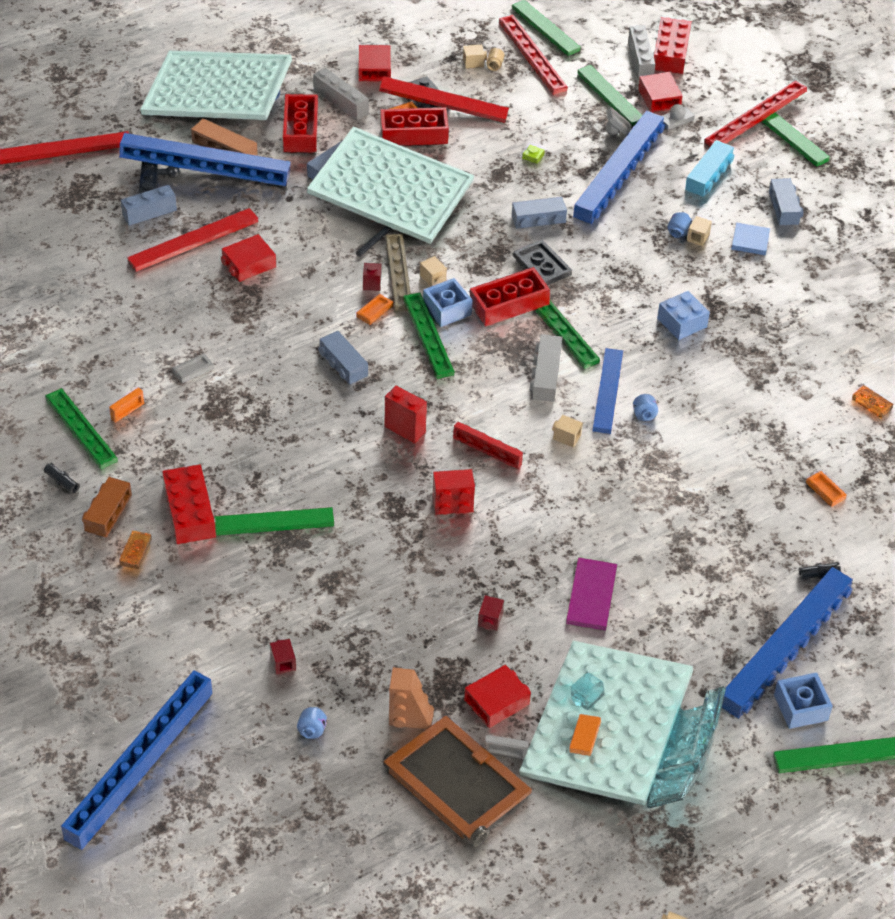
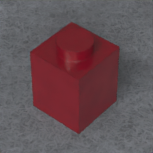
[363,263,382,291]
[478,595,504,631]
[270,639,296,675]

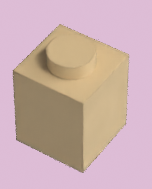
[463,44,487,68]
[687,216,712,246]
[420,256,447,286]
[552,414,583,447]

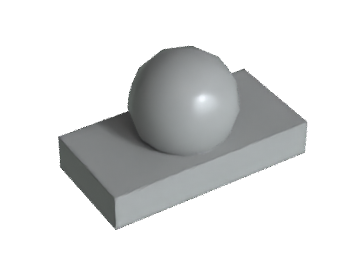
[662,104,695,130]
[606,107,632,136]

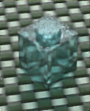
[570,671,604,711]

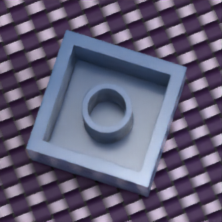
[423,278,472,327]
[657,291,710,340]
[774,672,833,729]

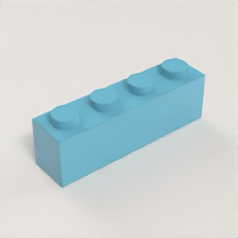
[685,140,735,197]

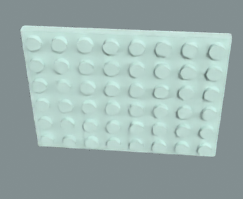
[140,50,292,120]
[307,127,474,244]
[519,641,693,806]

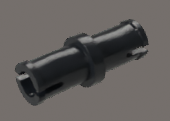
[44,462,80,494]
[799,561,841,580]

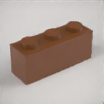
[82,477,132,538]

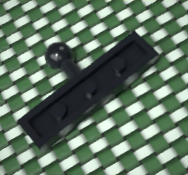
[138,162,180,194]

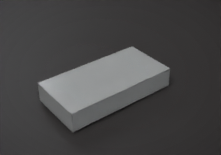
[172,353,214,383]
[484,735,529,759]

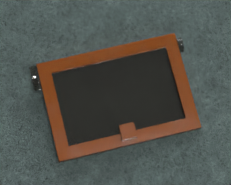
[383,716,532,848]

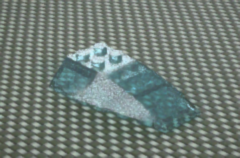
[647,686,726,809]

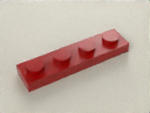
[453,421,523,469]

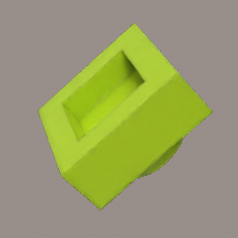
[522,144,545,164]

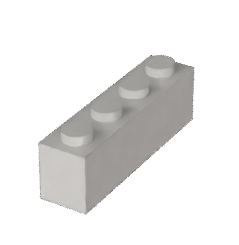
[628,25,655,80]
[313,68,369,121]
[529,334,562,402]

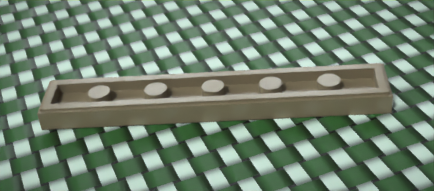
[385,234,411,312]

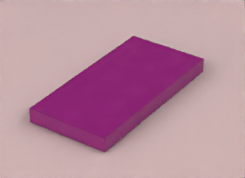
[566,557,618,631]

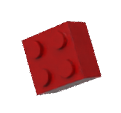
[432,469,475,515]

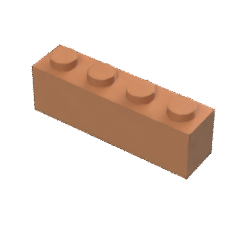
[191,119,258,156]

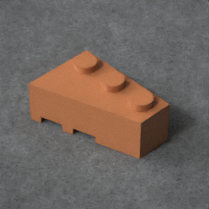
[389,667,434,729]

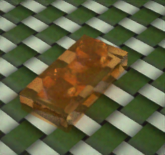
[852,385,894,418]
[119,530,152,569]

